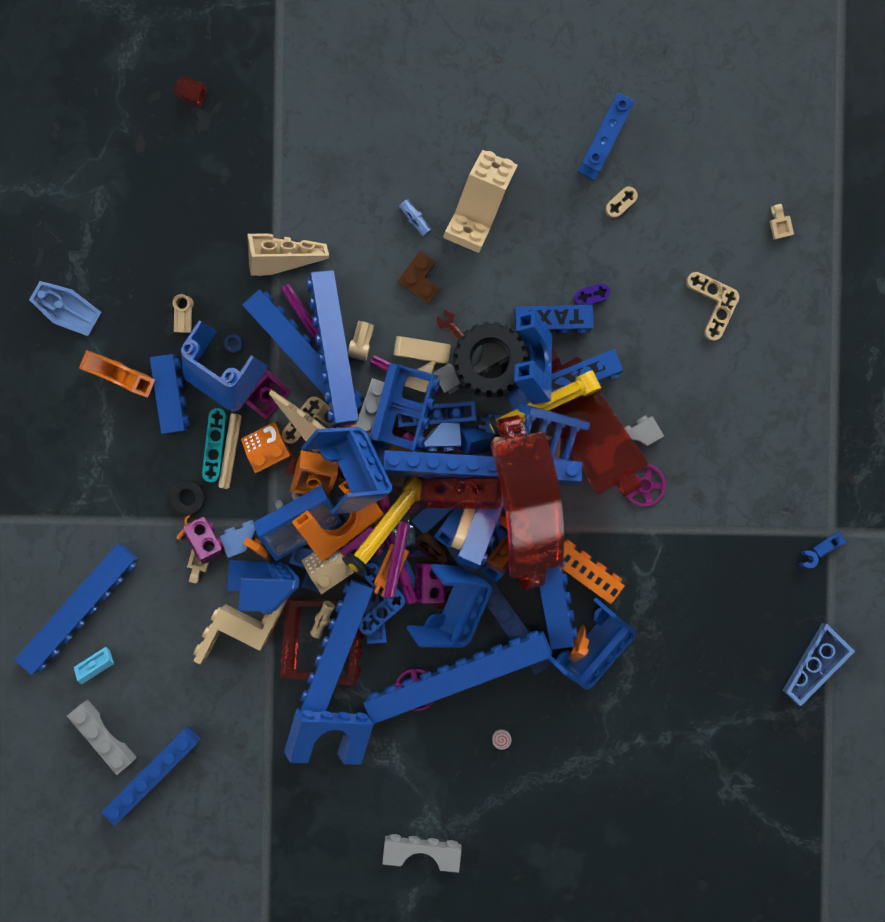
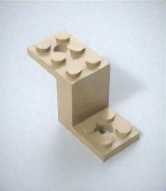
[443,150,517,253]
[193,599,288,664]

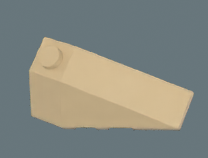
[248,234,329,276]
[269,389,328,453]

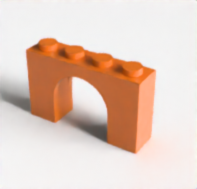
[292,481,384,562]

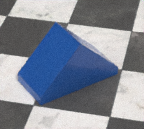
[459,423,494,455]

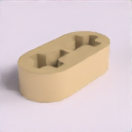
[605,187,638,218]

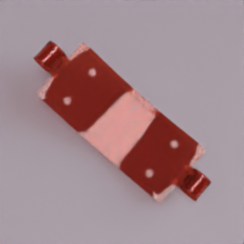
[550,348,648,497]
[491,415,564,590]

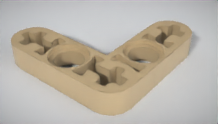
[686,272,739,341]
[282,396,340,444]

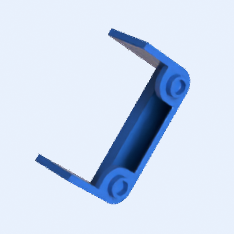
[181,320,268,412]
[301,427,392,515]
[227,560,299,614]
[407,564,492,648]
[548,598,636,689]

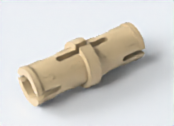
[310,601,335,638]

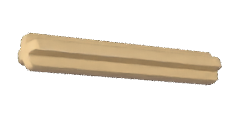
[219,414,242,489]

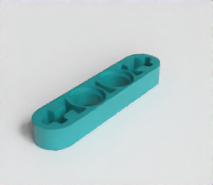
[202,408,227,482]

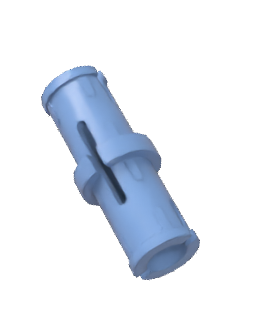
[399,199,432,237]

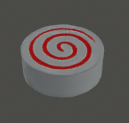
[492,729,511,750]

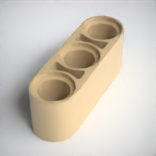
[393,336,451,364]

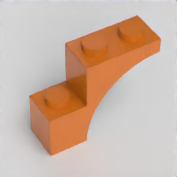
[79,350,155,398]

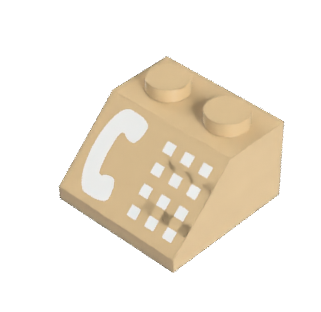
[301,549,354,594]

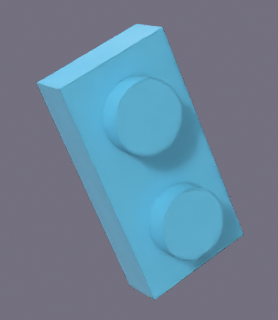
[74,647,114,684]

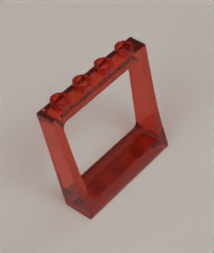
[280,599,365,686]

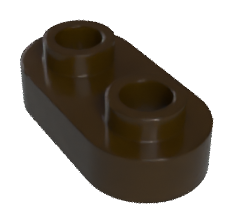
[415,533,450,564]

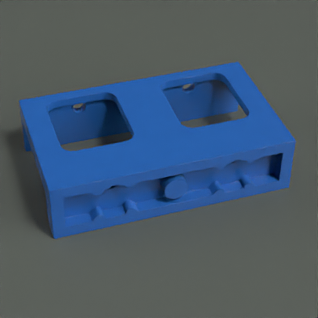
[370,363,440,451]

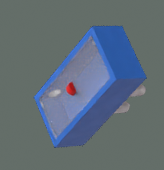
[254,485,343,561]

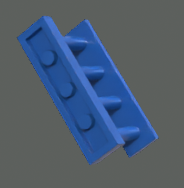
[577,92,635,181]
[506,403,590,461]

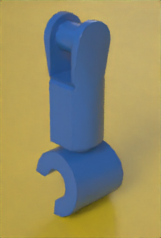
[798,531,847,568]

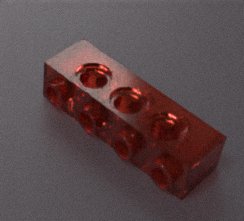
[420,477,503,509]

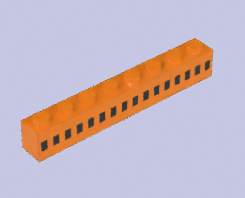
[499,496,625,604]

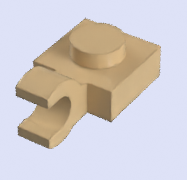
[769,204,794,240]
[187,549,210,584]

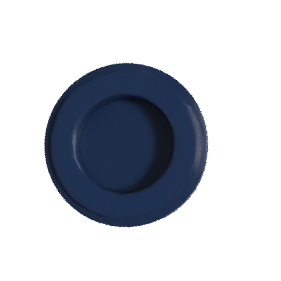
[224,334,244,354]

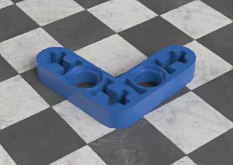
[359,562,405,635]

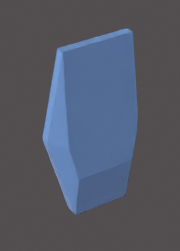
[29,281,102,336]

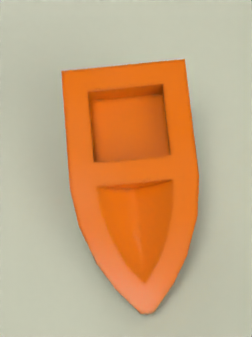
[243,538,270,561]
[569,624,589,662]

